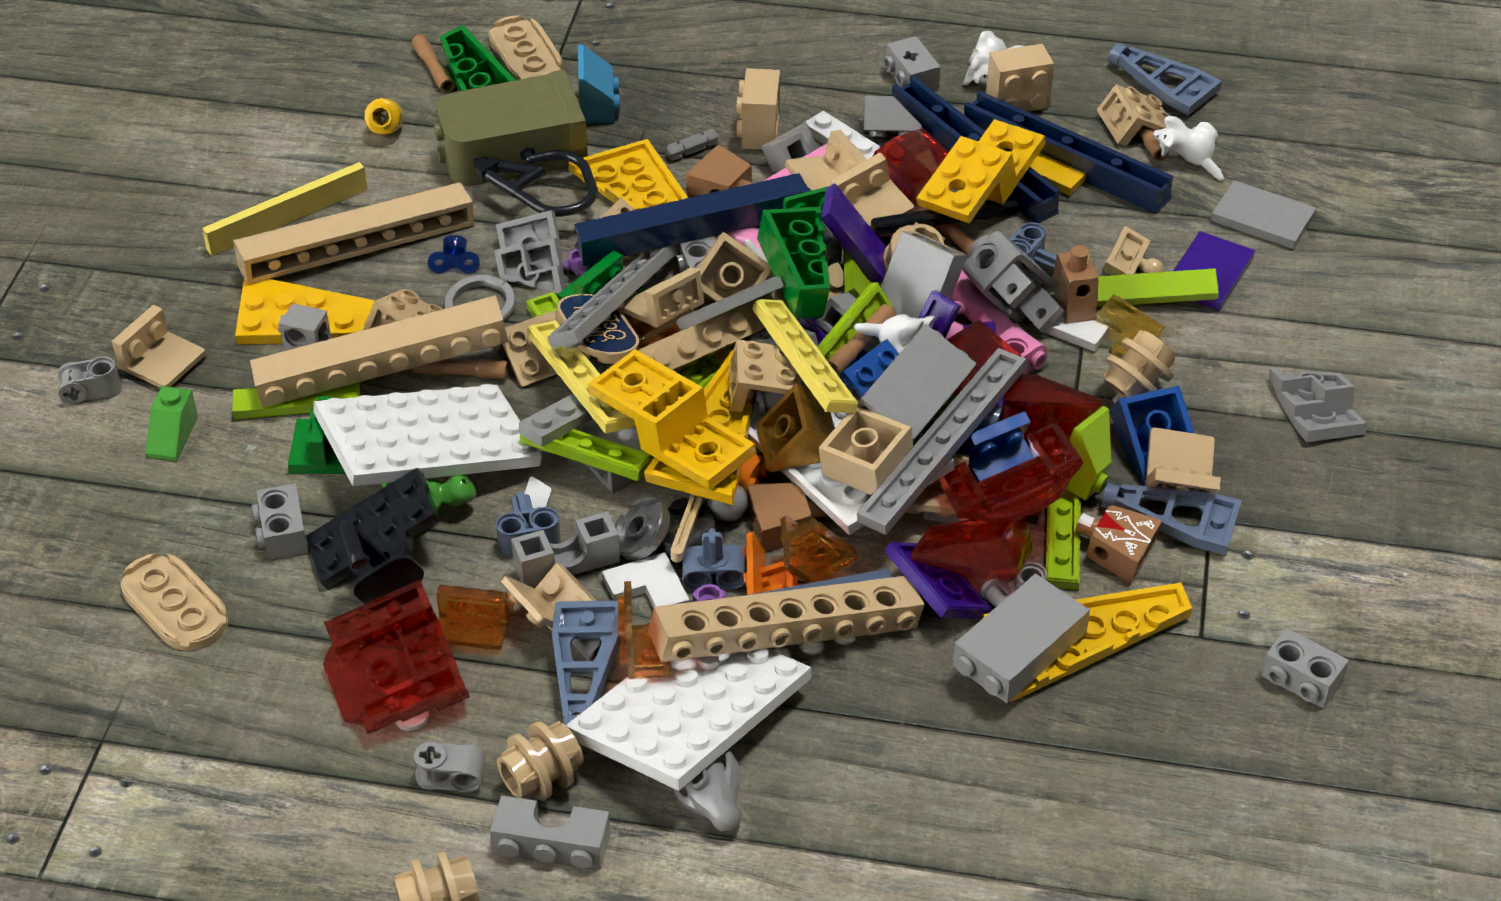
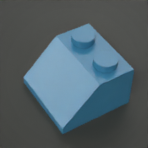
[578,45,620,124]

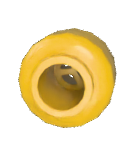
[364,98,404,135]

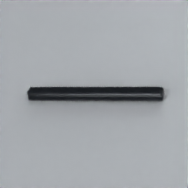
[870,196,1019,236]

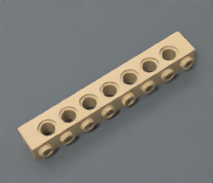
[648,576,925,662]

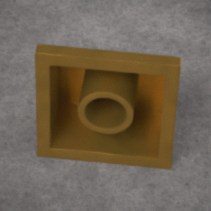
[757,383,835,472]

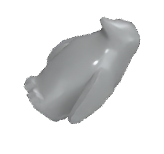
[674,750,741,832]

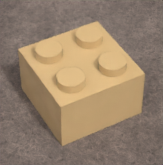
[986,43,1054,112]
[736,68,780,149]
[696,232,771,303]
[818,406,914,495]

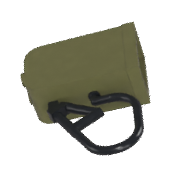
[434,69,598,217]

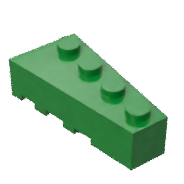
[439,25,515,91]
[757,206,830,319]

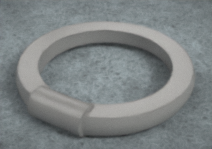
[444,274,516,321]

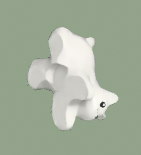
[963,30,1024,86]
[1153,116,1224,181]
[854,314,935,354]

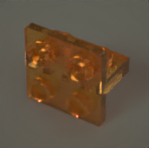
[780,515,858,584]
[434,584,515,650]

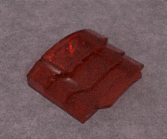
[937,422,1084,524]
[323,580,470,734]

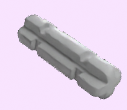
[665,129,719,161]

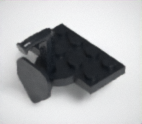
[306,468,440,607]

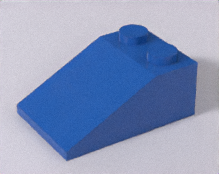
[1110,386,1195,486]

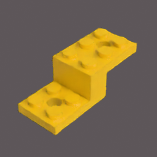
[917,119,1046,224]
[588,349,756,490]

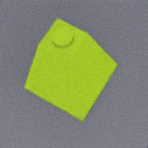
[1053,406,1111,500]

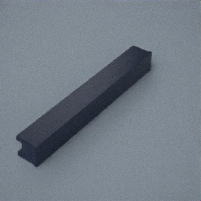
[892,76,1060,224]
[964,91,1173,214]
[574,173,811,266]

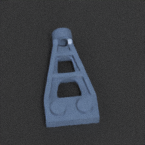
[1108,43,1222,115]
[1101,483,1242,556]
[552,600,626,725]

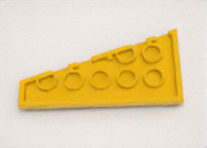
[568,139,716,239]
[235,279,375,345]
[644,348,757,505]
[983,582,1192,702]

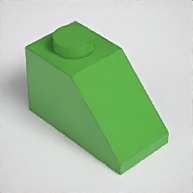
[145,386,198,462]

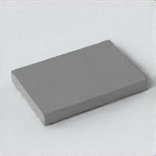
[1211,180,1316,249]
[676,276,784,331]

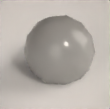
[707,484,748,522]

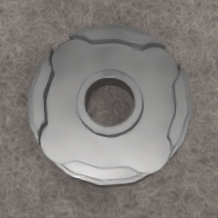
[614,497,670,560]

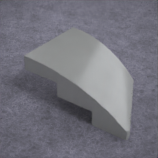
[494,210,564,293]
[1269,368,1367,442]

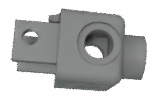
[962,231,1065,333]

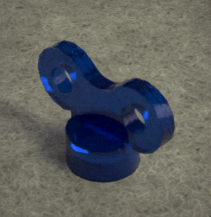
[427,235,480,274]

